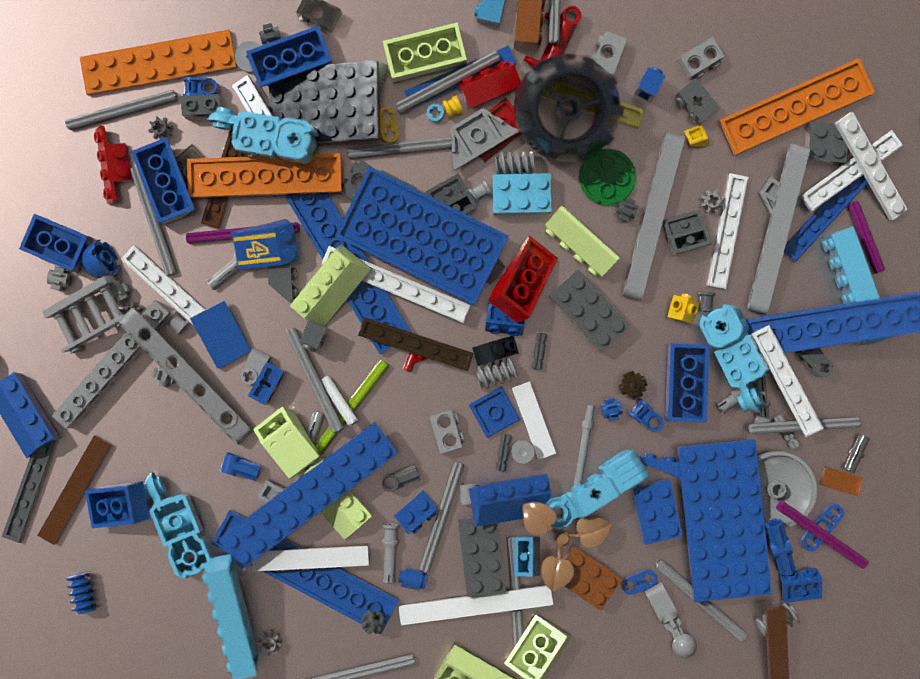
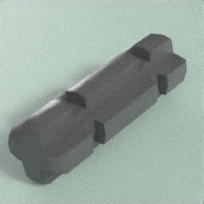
[532,332,547,370]
[496,434,512,472]

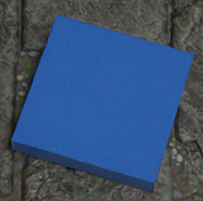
[468,386,520,438]

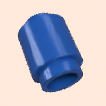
[398,568,427,591]

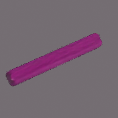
[848,201,885,273]

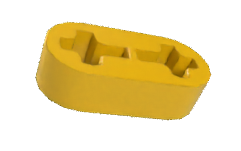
[380,107,399,144]

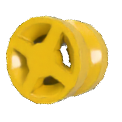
[442,95,463,119]

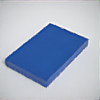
[190,300,251,369]

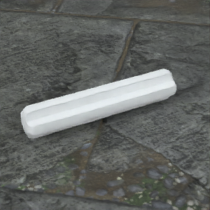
[321,376,358,426]

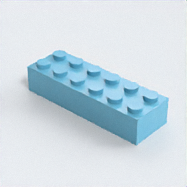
[822,226,893,345]
[203,554,259,679]

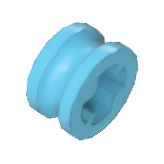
[427,104,444,122]

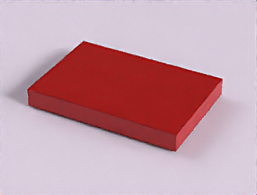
[479,97,521,163]

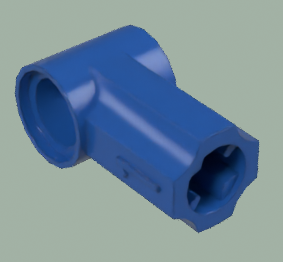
[220,452,261,481]

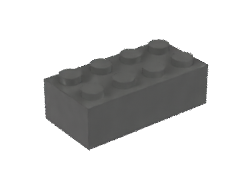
[549,269,630,352]
[458,516,506,597]

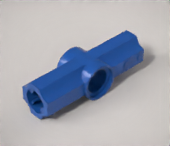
[766,518,796,576]

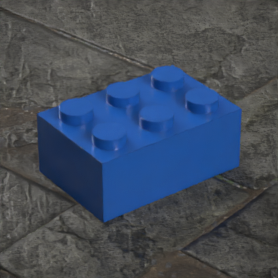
[19,214,93,273]
[631,478,683,545]
[85,481,150,528]

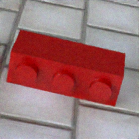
[459,61,521,108]

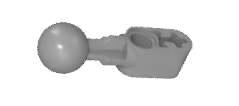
[644,582,697,659]

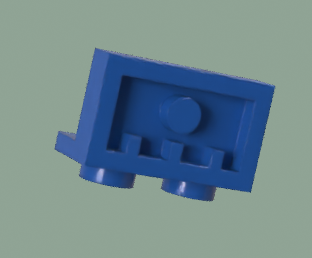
[485,302,525,336]
[394,490,438,534]
[780,568,822,603]

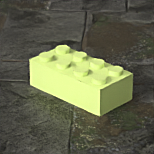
[383,23,467,83]

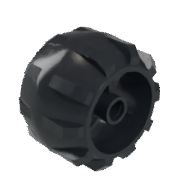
[513,54,624,162]

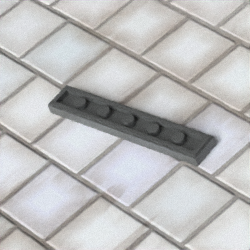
[2,433,60,543]

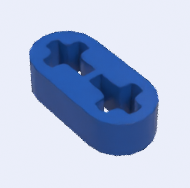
[621,569,657,595]

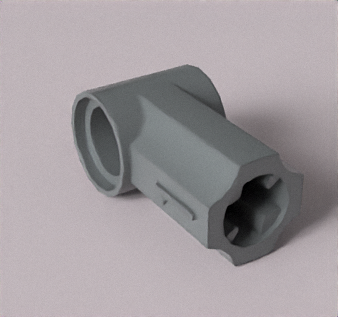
[382,465,420,492]

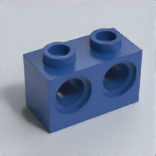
[634,67,666,103]
[248,362,286,405]

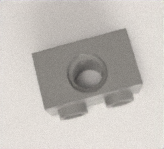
[592,31,627,75]

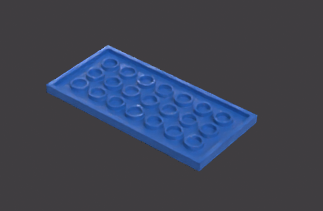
[335,166,509,305]
[677,439,772,602]

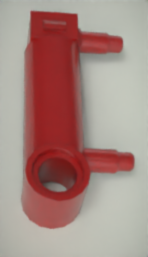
[523,6,582,67]

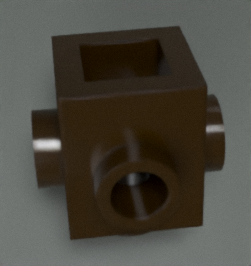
[618,371,648,400]

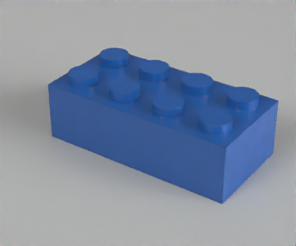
[665,343,710,422]

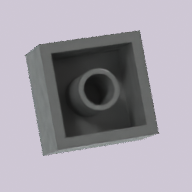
[804,121,848,166]

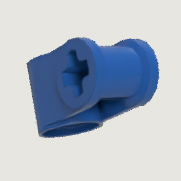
[183,77,221,96]
[627,398,664,432]

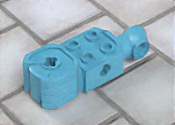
[207,107,319,164]
[700,304,770,413]
[546,449,649,529]
[144,472,215,579]

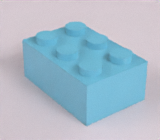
[492,173,551,215]

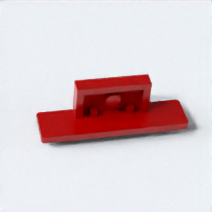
[94,126,132,204]

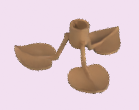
[523,502,611,591]

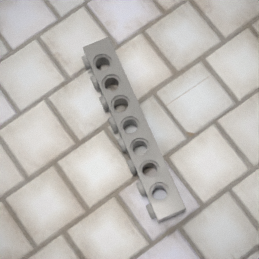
[52,300,171,429]

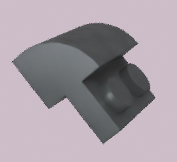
[425,173,477,214]
[663,210,712,255]

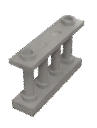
[42,275,125,354]

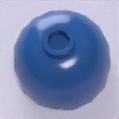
[82,240,120,279]

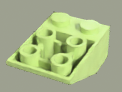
[253,406,320,479]

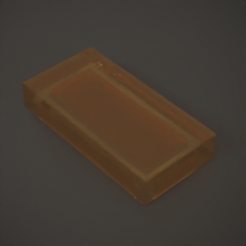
[819,466,863,496]

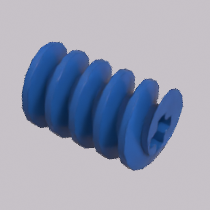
[66,572,97,614]

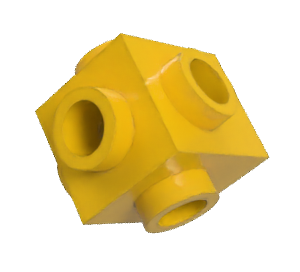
[667,293,700,324]

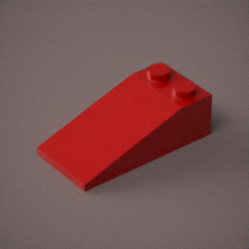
[488,236,558,323]

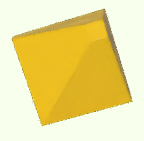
[684,124,709,147]

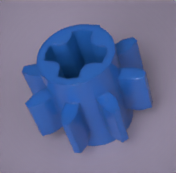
[601,397,623,421]

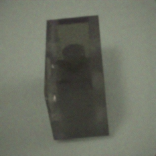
[296,0,342,33]

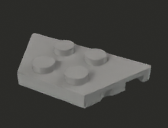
[450,108,518,170]

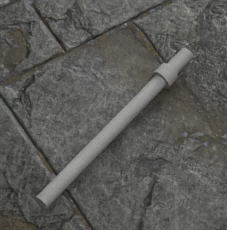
[574,405,595,519]

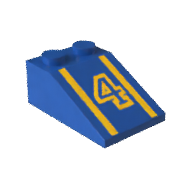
[231,219,299,270]

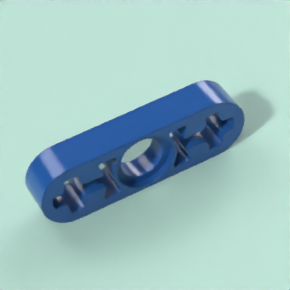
[800,504,844,551]

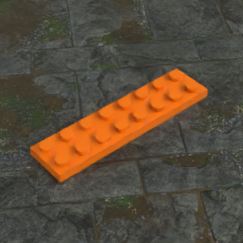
[79,29,237,95]
[719,58,875,155]
[187,153,342,198]

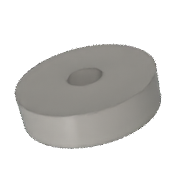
[235,41,261,73]

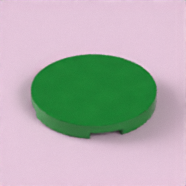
[579,149,636,206]

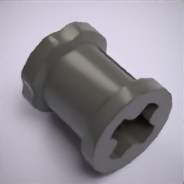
[698,292,716,312]

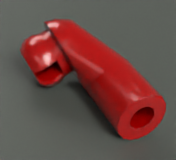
[403,353,427,372]

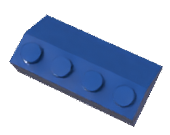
[246,25,332,88]
[131,137,195,225]
[0,372,60,458]
[468,474,551,527]

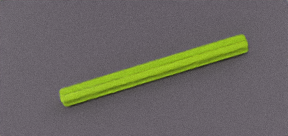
[314,360,389,455]

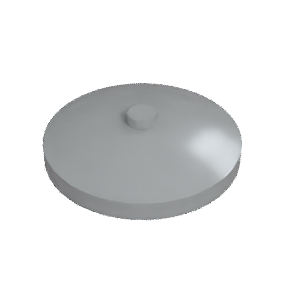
[757,451,817,528]

